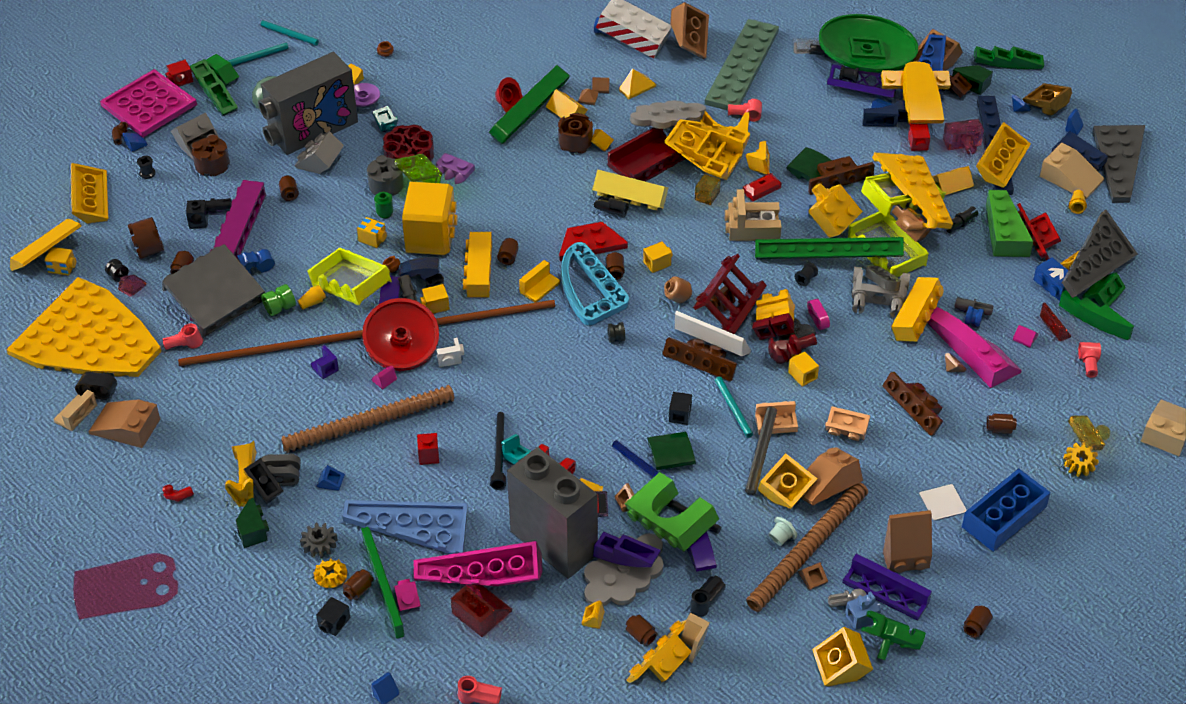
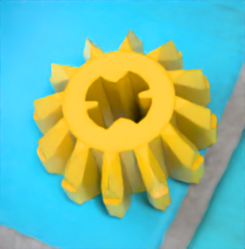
[1063,442,1099,477]

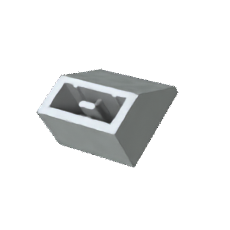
[171,113,219,159]
[295,131,344,174]

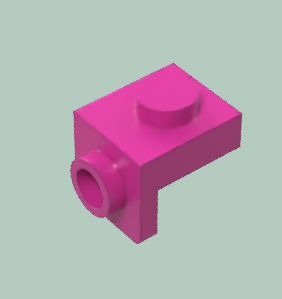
[393,579,421,611]

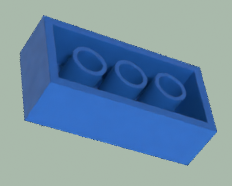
[962,468,1051,552]

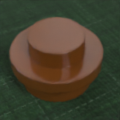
[377,41,394,56]
[382,256,400,273]

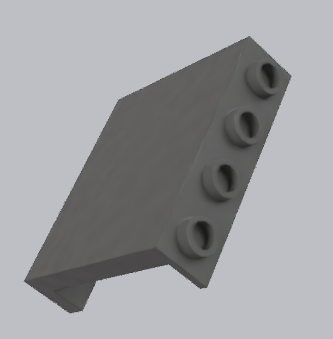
[162,244,265,338]

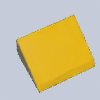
[591,129,614,151]
[581,600,605,629]

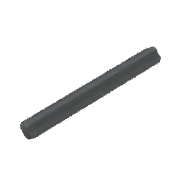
[745,407,777,495]

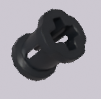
[839,65,859,83]
[137,155,156,179]
[794,262,818,286]

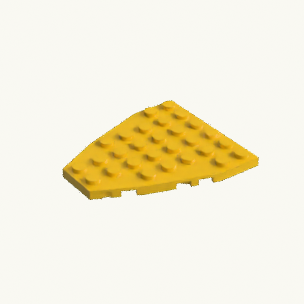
[6,277,162,377]

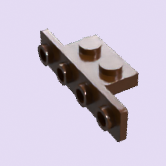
[808,156,875,195]
[663,337,737,381]
[883,372,943,436]

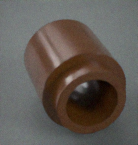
[279,175,299,201]
[497,238,519,265]
[170,251,194,274]
[606,252,625,280]
[986,413,1017,434]
[342,569,374,600]
[963,606,993,638]
[626,614,658,646]

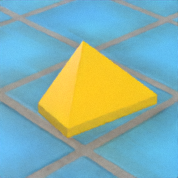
[619,69,656,99]

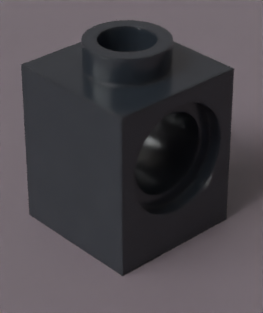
[186,200,208,229]
[669,392,692,425]
[316,597,351,636]

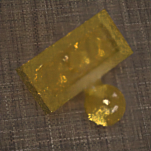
[1068,416,1110,450]

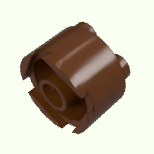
[558,113,593,153]
[192,135,230,176]
[128,217,164,259]

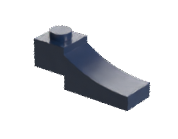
[862,100,908,127]

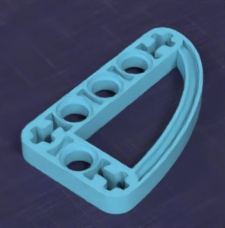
[561,242,629,325]

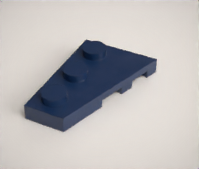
[1052,131,1108,171]

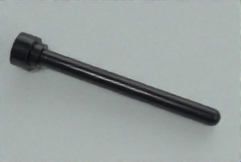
[490,412,506,490]

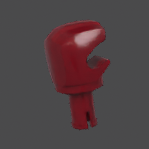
[768,333,817,364]

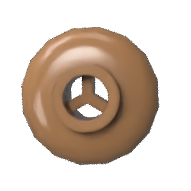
[664,276,692,303]

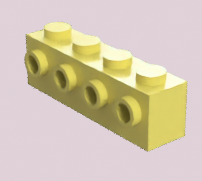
[592,169,668,211]

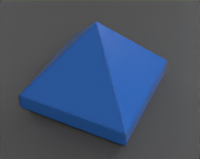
[1012,95,1031,112]

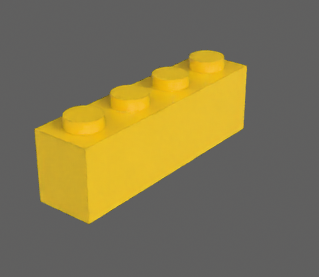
[463,232,492,297]
[891,277,944,342]

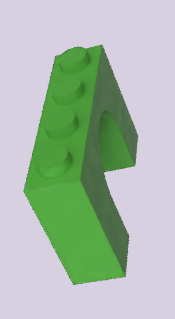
[625,472,719,552]

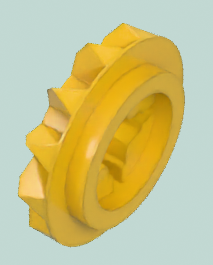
[313,558,348,588]

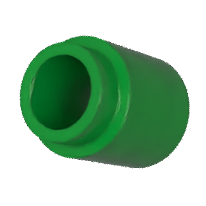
[374,192,394,219]

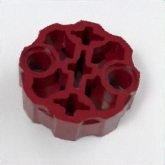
[383,124,434,171]

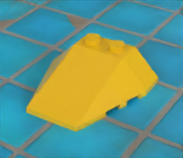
[665,119,750,180]

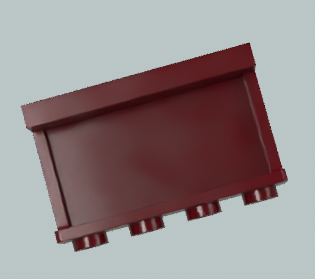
[608,127,686,182]

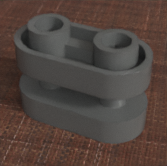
[261,454,301,486]

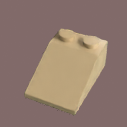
[1040,143,1104,200]
[1141,400,1186,456]

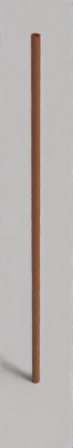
[178,300,555,366]

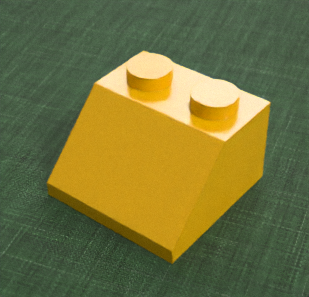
[758,453,818,509]
[812,627,873,687]

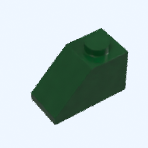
[952,65,993,95]

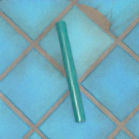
[260,20,319,46]
[228,42,289,66]
[715,377,753,438]

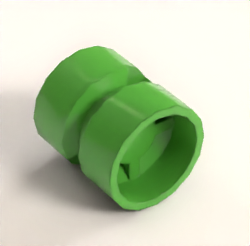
[261,284,296,317]

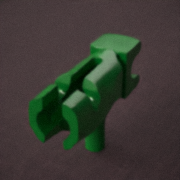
[861,611,926,660]

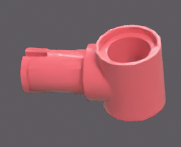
[728,99,762,122]
[163,323,203,350]
[1078,342,1101,378]

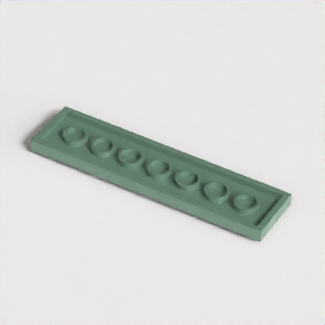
[704,19,779,110]

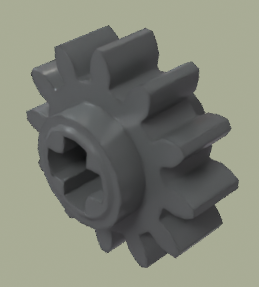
[300,523,338,558]

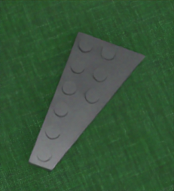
[1093,125,1145,203]
[1062,210,1138,298]

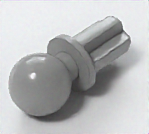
[828,589,867,607]

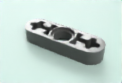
[865,265,901,291]

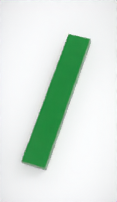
[361,527,404,639]

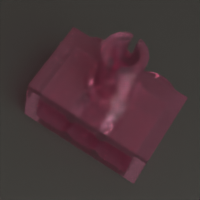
[943,119,984,155]

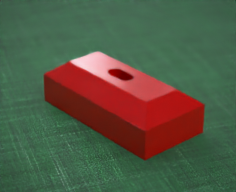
[742,173,782,201]

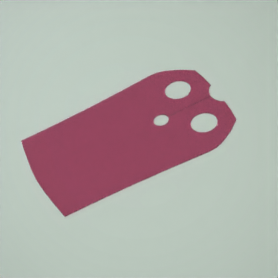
[73,553,178,619]

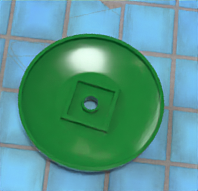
[818,14,918,73]

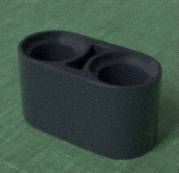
[75,372,117,400]

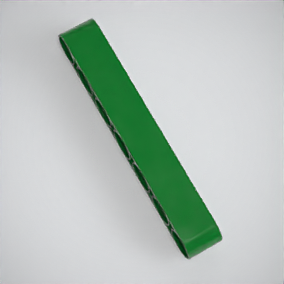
[489,65,570,144]

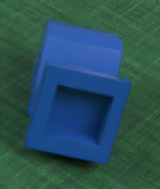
[237,249,275,274]

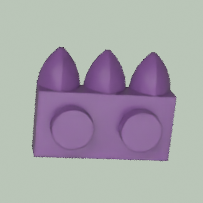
[434,153,475,184]

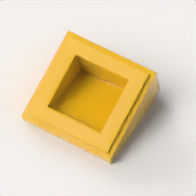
[348,63,364,85]

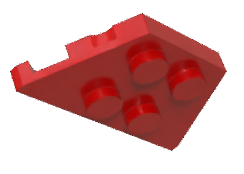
[559,222,628,261]

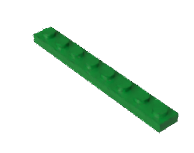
[755,237,904,259]

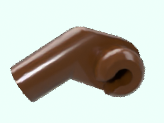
[112,122,128,145]

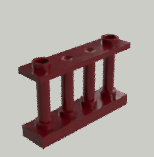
[693,254,767,334]

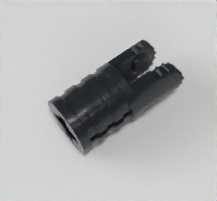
[593,196,629,217]

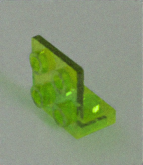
[394,154,442,183]

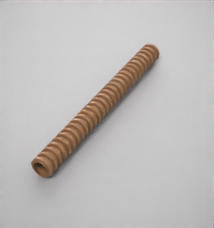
[281,385,455,453]
[746,482,868,612]

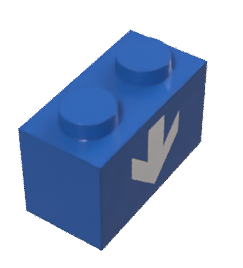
[1033,257,1068,301]

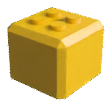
[402,182,458,255]

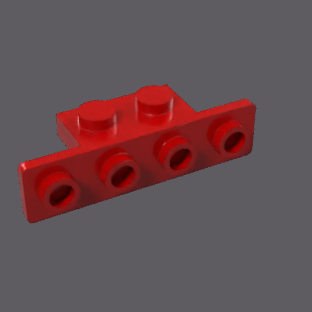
[1017,203,1061,261]

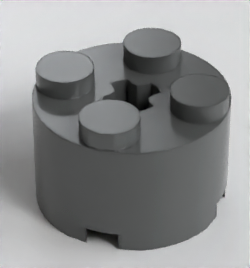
[367,155,404,196]

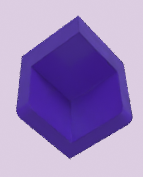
[311,345,339,379]

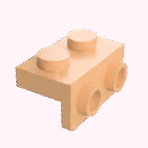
[755,401,798,435]
[825,406,870,441]

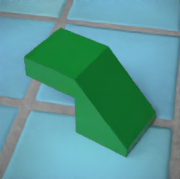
[206,54,239,86]

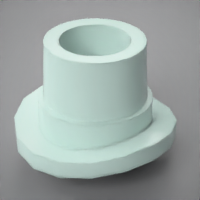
[768,517,798,546]

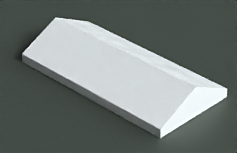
[675,311,751,356]

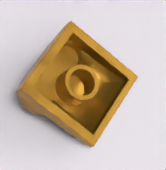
[1023,83,1072,115]

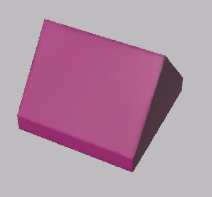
[1013,325,1038,347]
[371,366,397,390]

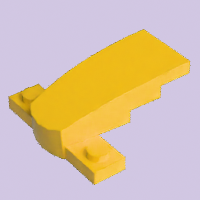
[881,61,951,123]

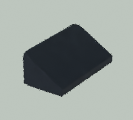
[244,458,284,505]

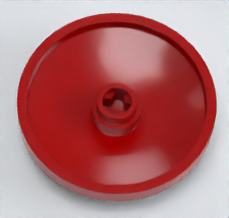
[362,298,439,371]

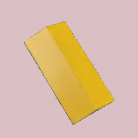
[976,122,1031,188]
[71,163,108,224]
[10,219,82,271]

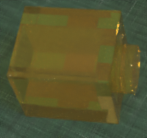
[695,174,721,205]

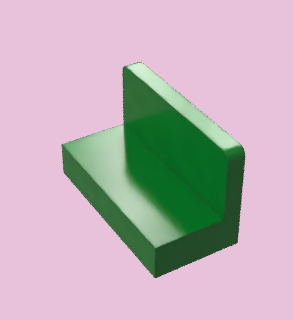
[1082,272,1126,307]

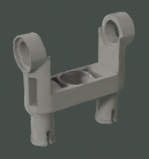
[852,266,910,318]

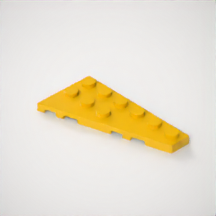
[872,152,953,229]

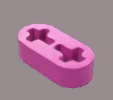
[807,299,830,330]

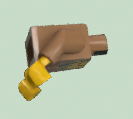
[891,204,938,242]

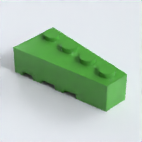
[986,190,1033,257]

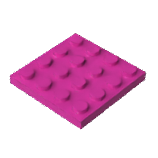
[100,69,197,138]

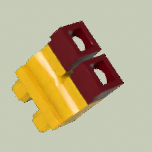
[753,289,795,340]

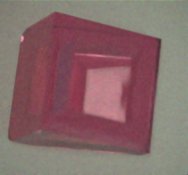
[118,275,147,297]

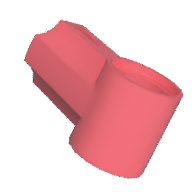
[458,676,502,704]

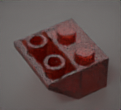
[450,585,512,637]

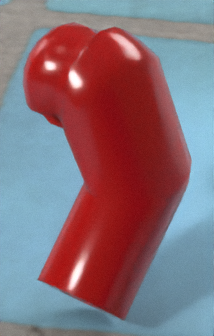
[162,484,194,502]

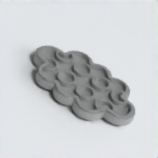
[630,100,706,129]
[584,533,663,606]

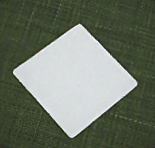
[919,484,967,520]

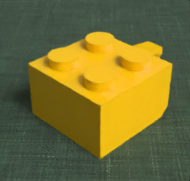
[809,183,863,238]

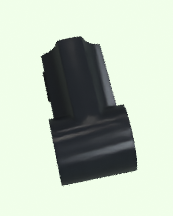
[690,575,726,617]

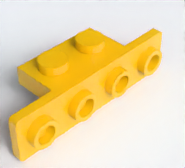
[626,619,691,683]

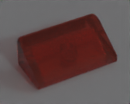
[1040,303,1071,341]

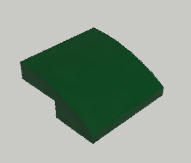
[786,147,832,182]
[647,431,696,470]

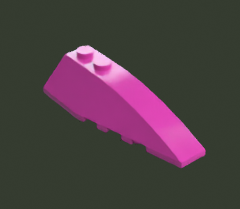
[927,307,1022,388]
[414,541,543,586]

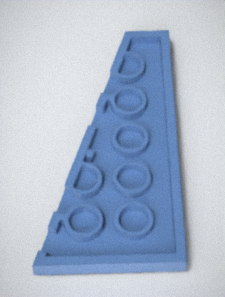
[343,500,468,554]

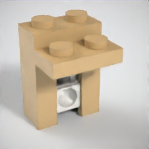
[725,189,781,241]

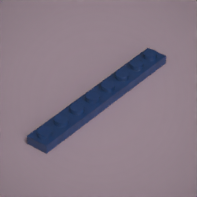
[977,96,1014,195]

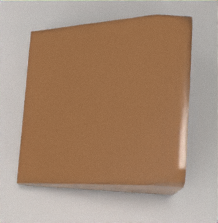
[798,562,828,590]

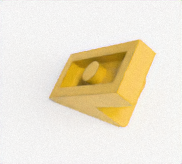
[746,141,770,174]

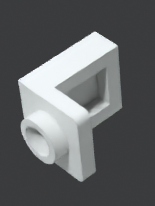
[437,338,464,367]

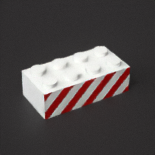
[596,0,672,59]

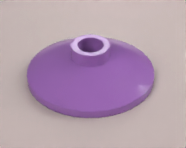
[354,83,380,107]

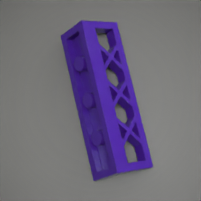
[827,64,896,98]
[842,553,932,621]

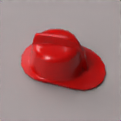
[495,77,523,113]

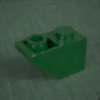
[235,498,269,548]

